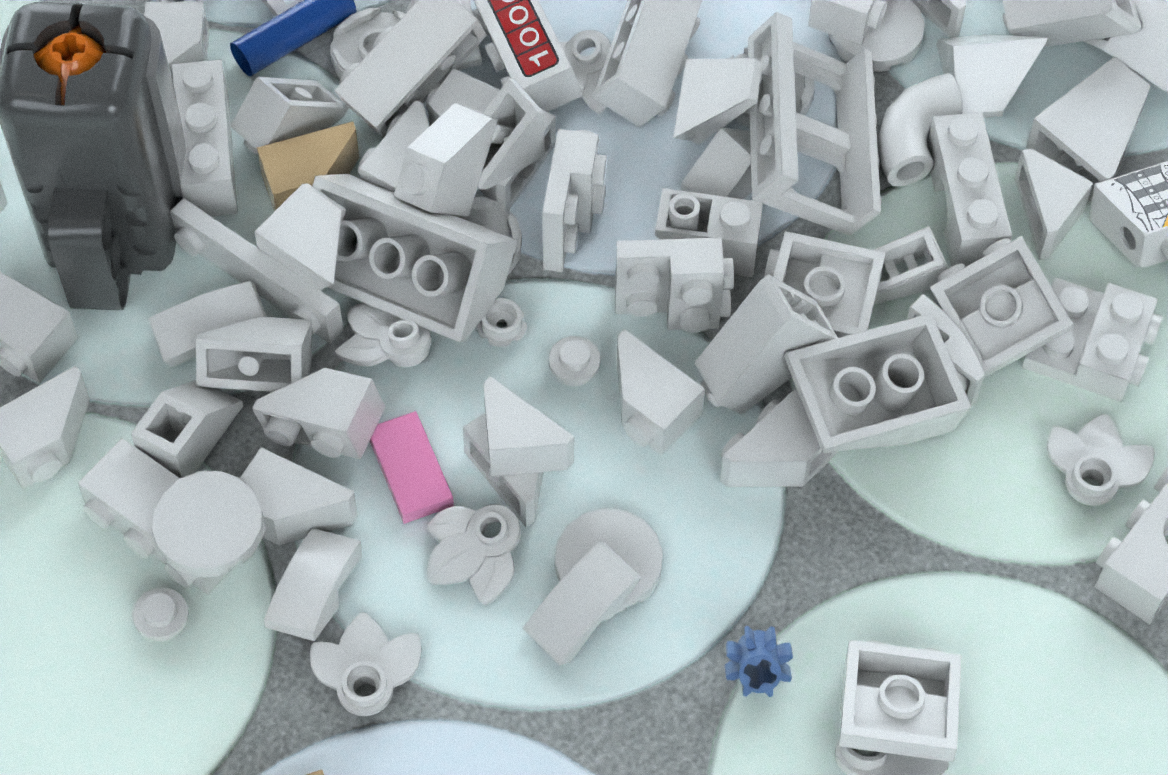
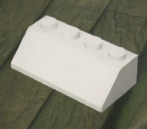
[313,174,517,343]

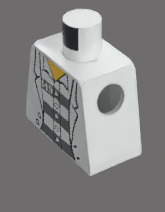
[1089,161,1168,268]

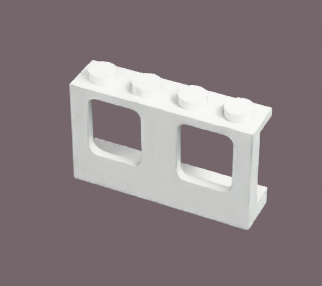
[748,11,882,236]

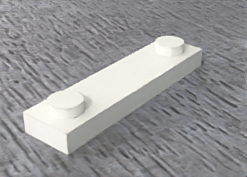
[170,198,344,344]

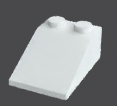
[784,313,972,453]

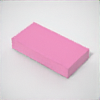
[369,411,454,524]

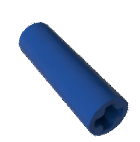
[230,0,357,76]

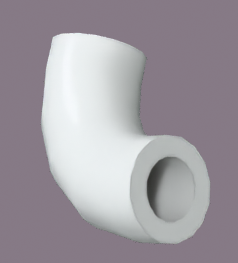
[877,73,963,187]

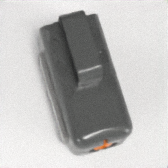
[0,2,186,310]

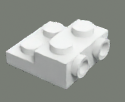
[542,129,607,272]
[764,231,886,338]
[930,236,1074,378]
[615,237,734,333]
[1022,277,1163,402]
[839,640,962,762]

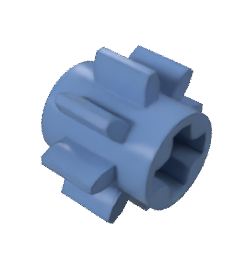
[725,626,793,697]

